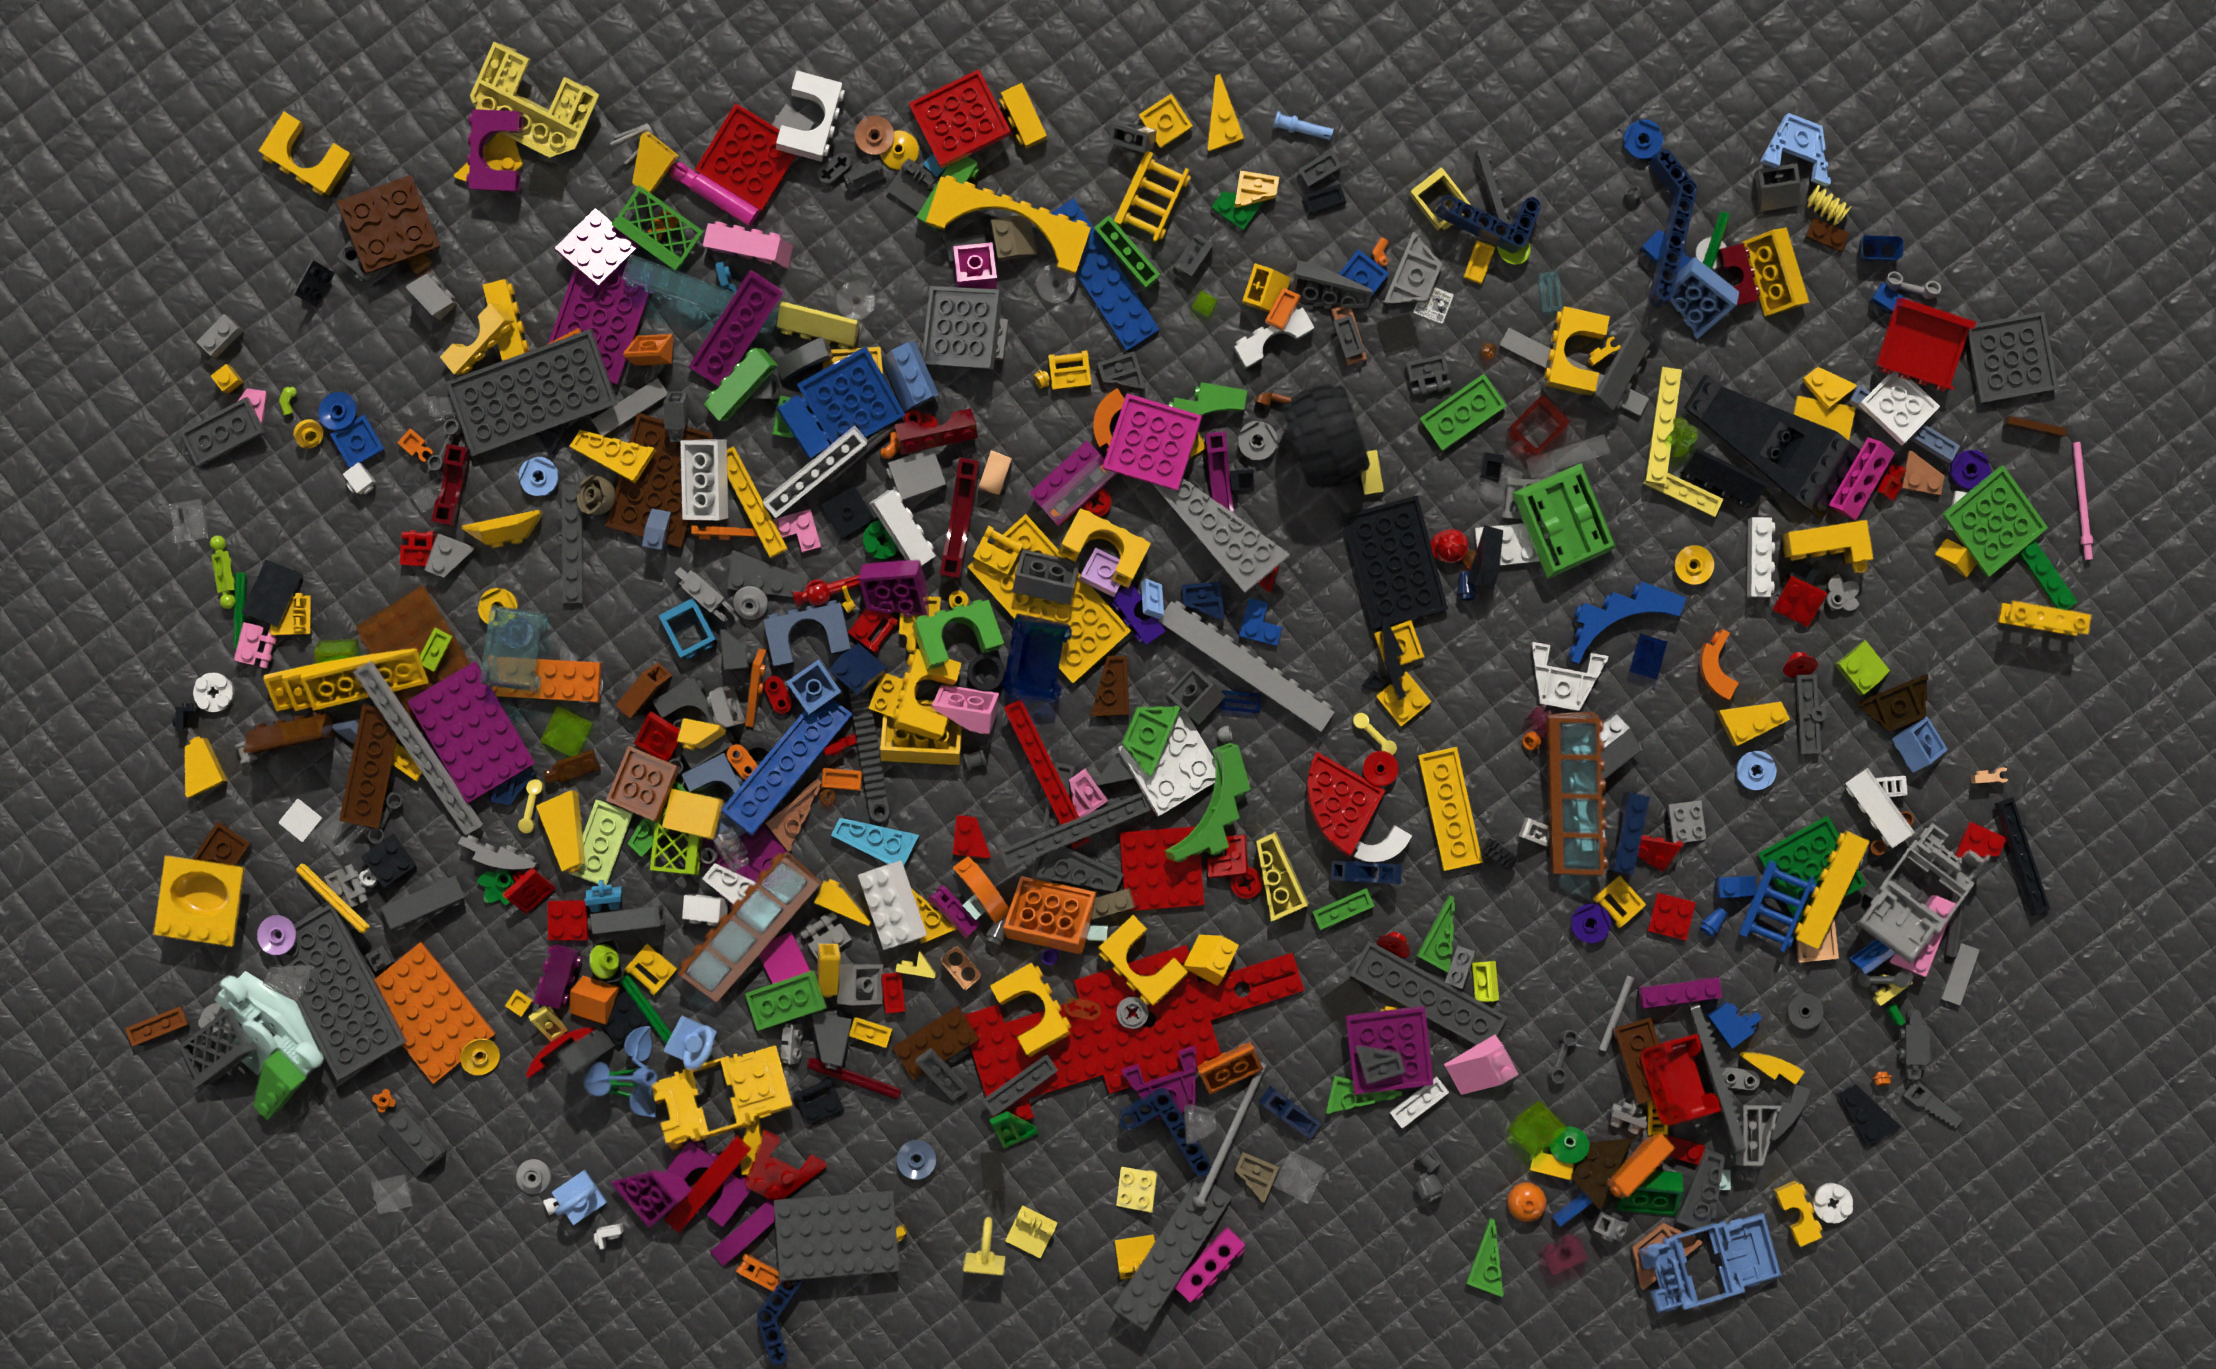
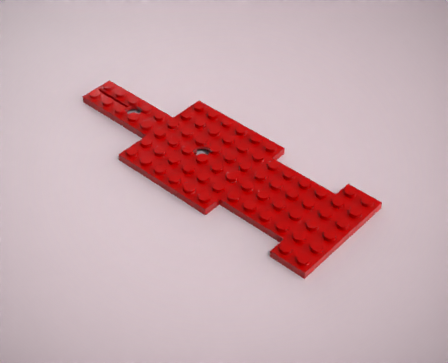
[965,944,1304,1120]

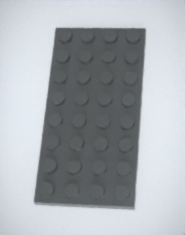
[446,329,618,456]
[271,905,407,1081]

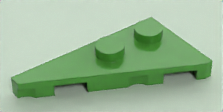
[1416,895,1455,973]
[1326,1075,1402,1114]
[1466,1218,1504,1297]

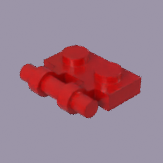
[399,530,442,566]

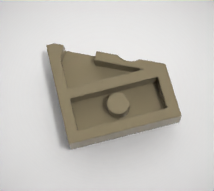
[1235,1151,1279,1203]

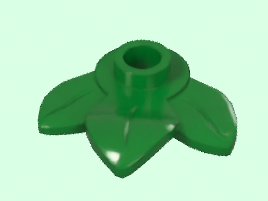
[477,870,514,905]

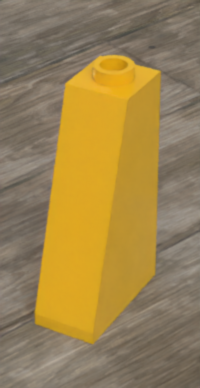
[536,790,585,874]

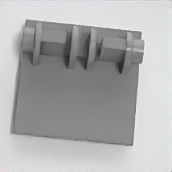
[1666,800,1706,843]

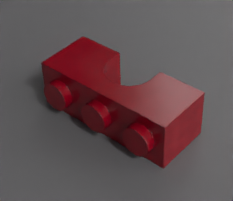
[1718,243,1760,308]

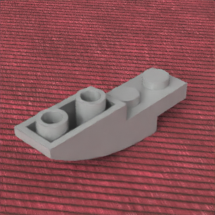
[458,834,539,869]

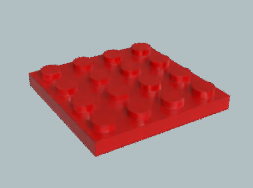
[909,69,1012,169]
[695,103,797,211]
[1120,826,1205,911]

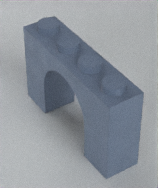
[763,600,852,667]
[682,753,747,847]

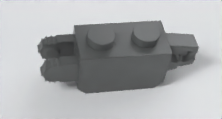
[1899,1008,1930,1080]

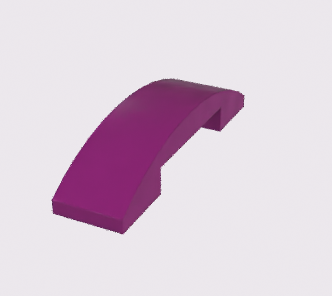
[710,1199,775,1266]

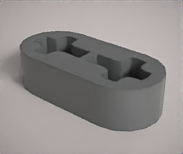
[818,153,851,185]

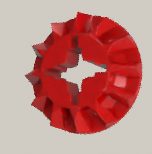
[1081,487,1111,517]
[1231,867,1262,898]

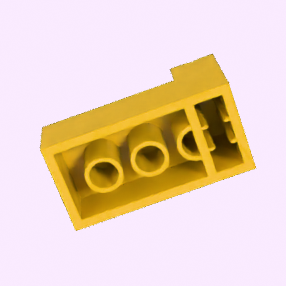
[1781,520,1873,574]

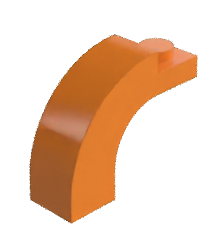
[1093,388,1125,452]
[1699,629,1739,700]
[953,856,1009,924]

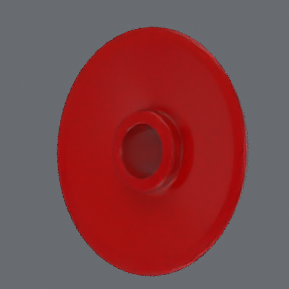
[1783,652,1818,678]
[1363,751,1398,786]
[1377,932,1410,959]

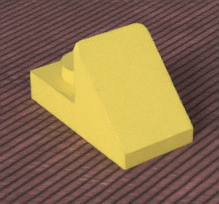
[896,951,936,978]
[1872,974,1913,1006]
[529,1006,567,1042]

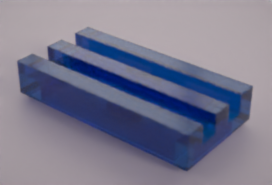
[1220,690,1261,713]

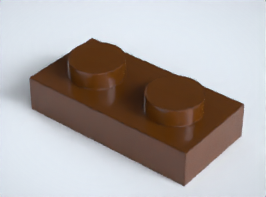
[1805,218,1850,252]

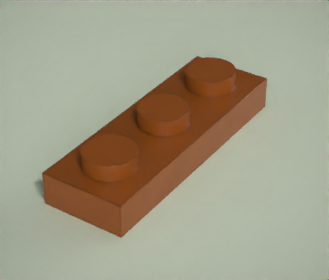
[125,1006,189,1047]

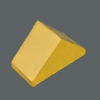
[1934,538,1976,578]

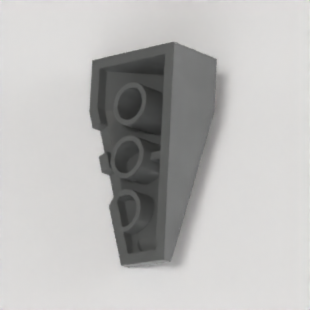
[1290,260,1373,309]

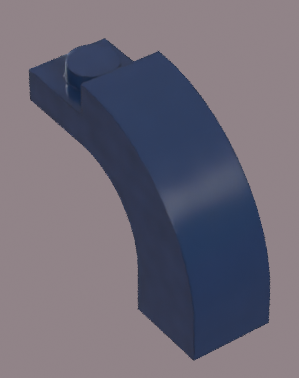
[1331,860,1402,885]

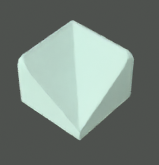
[1087,924,1108,941]

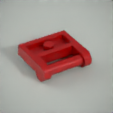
[848,607,899,653]

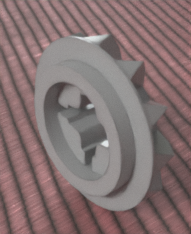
[1117,997,1148,1029]

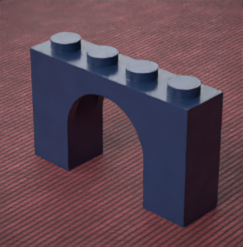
[1607,792,1650,875]

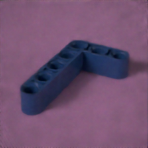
[1435,195,1541,253]
[1119,1088,1211,1177]

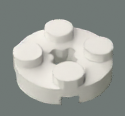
[193,673,235,712]
[1812,1183,1853,1223]

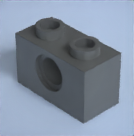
[1109,120,1157,153]

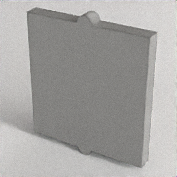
[772,104,814,131]

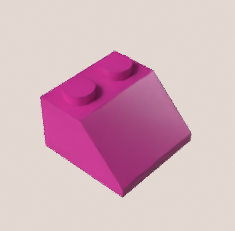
[953,243,997,289]

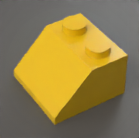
[1183,935,1239,986]

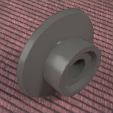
[1788,994,1824,1029]

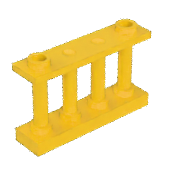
[1114,151,1191,243]
[1997,601,2091,636]

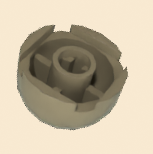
[577,475,616,515]

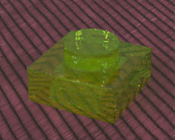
[1191,290,1218,317]

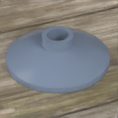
[897,1140,936,1180]

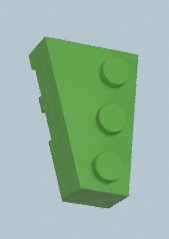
[253,1050,307,1120]

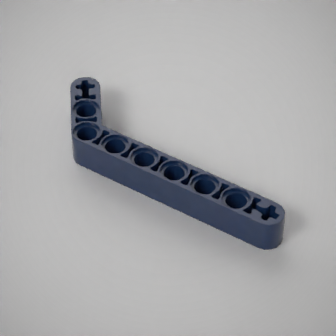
[1649,149,1697,308]
[757,1279,804,1365]

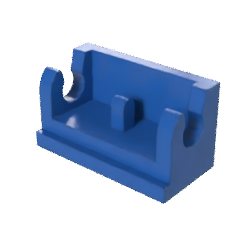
[1869,282,1906,315]

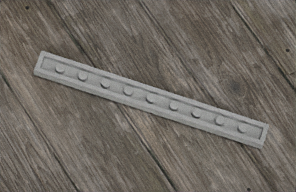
[354,661,483,835]

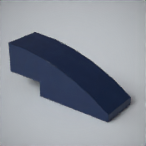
[1259,1086,1322,1139]

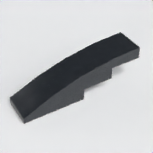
[1381,618,1406,700]

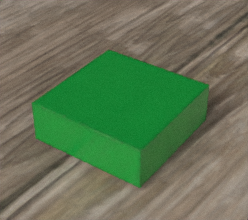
[1886,1004,1906,1026]

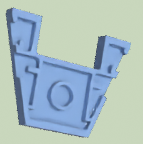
[1760,113,1831,187]

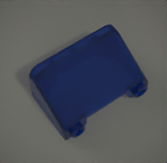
[1003,614,1072,703]

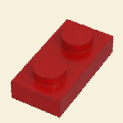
[881,972,906,1014]
[1665,1135,1705,1164]

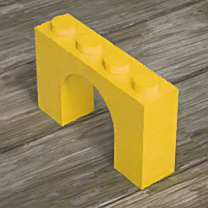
[258,112,354,196]
[1544,306,1610,396]
[1058,508,1151,588]
[892,649,962,740]
[1099,915,1188,1007]
[990,963,1071,1057]

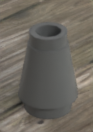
[986,917,1006,946]

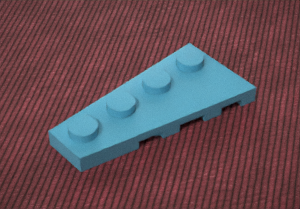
[831,818,919,866]

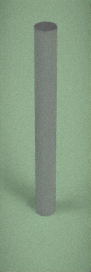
[1599,975,1635,1052]

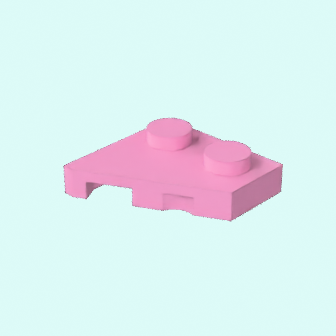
[1069,769,1108,817]

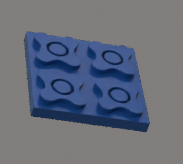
[797,346,905,444]

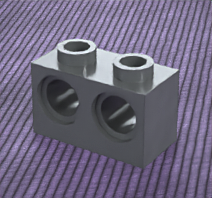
[337,239,383,283]

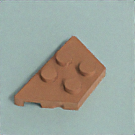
[1632,1222,1702,1290]

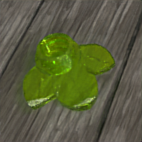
[1666,417,1698,457]

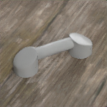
[1886,272,1941,299]

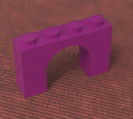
[466,109,524,193]
[665,1139,751,1227]

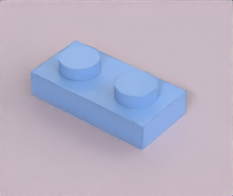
[1141,578,1164,619]

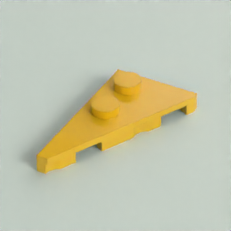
[1207,74,1244,152]
[911,888,956,944]

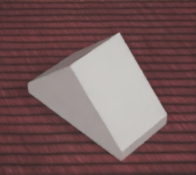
[1519,818,1550,847]

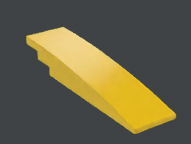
[264,648,429,712]

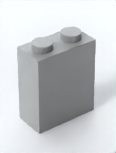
[886,448,947,502]

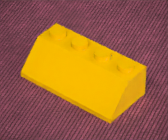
[1742,227,1809,316]

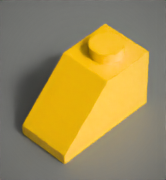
[677,718,726,751]

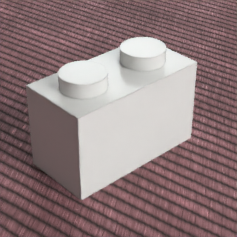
[682,894,728,926]

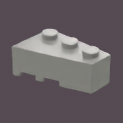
[1735,1105,1781,1166]

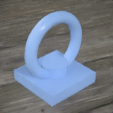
[664,1015,717,1071]
[551,1170,607,1225]

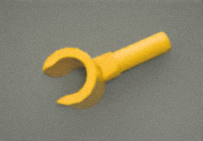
[842,586,856,613]

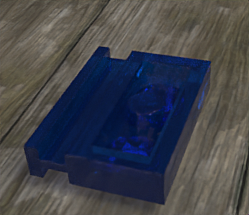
[1629,634,1668,680]

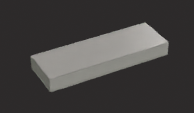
[1940,943,1979,1005]

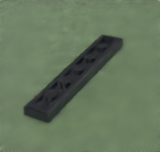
[1994,797,2051,916]

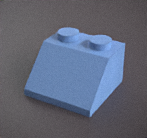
[787,659,841,714]
[1892,716,1948,773]

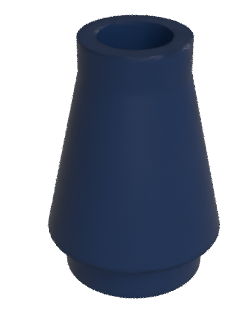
[1457,571,1477,601]

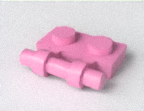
[233,622,277,669]

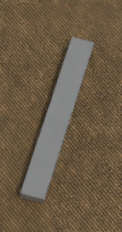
[1499,328,1649,416]

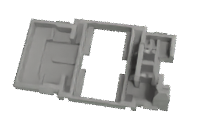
[1857,823,1991,963]

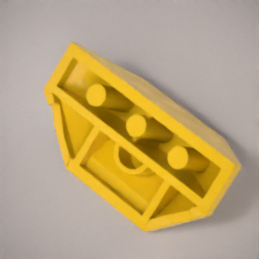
[462,510,543,548]

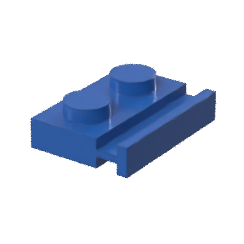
[1849,939,1896,974]

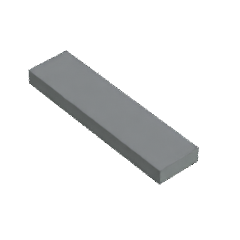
[592,378,668,436]

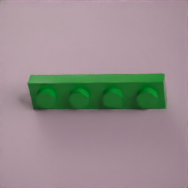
[2018,539,2078,610]

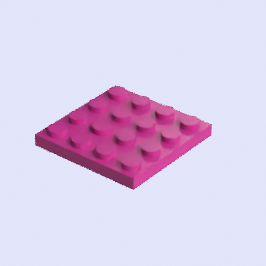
[1103,394,1202,491]

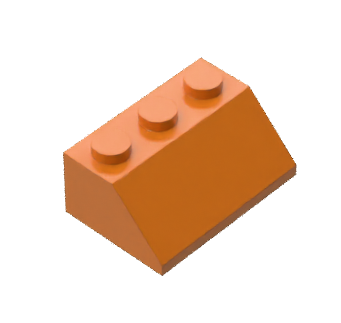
[1197,1041,1263,1094]

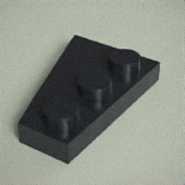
[1837,1084,1902,1146]

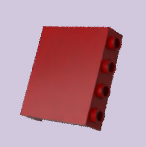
[1875,298,1976,392]

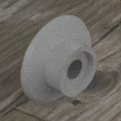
[733,586,768,620]
[516,1159,551,1195]

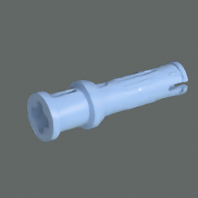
[1273,111,1334,141]

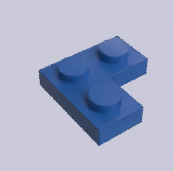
[1239,598,1282,646]

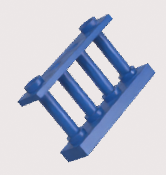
[1739,859,1816,952]

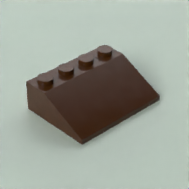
[243,711,335,754]

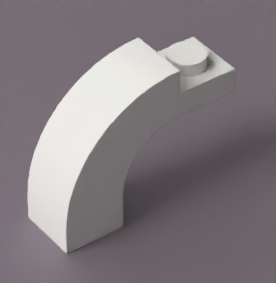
[1353,826,1412,862]

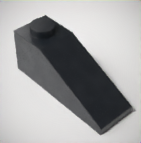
[1467,525,1503,590]

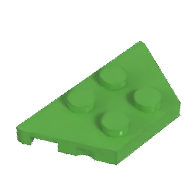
[1121,706,1180,777]

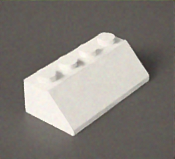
[681,439,728,520]

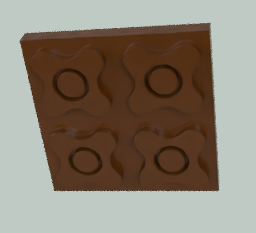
[336,175,441,275]

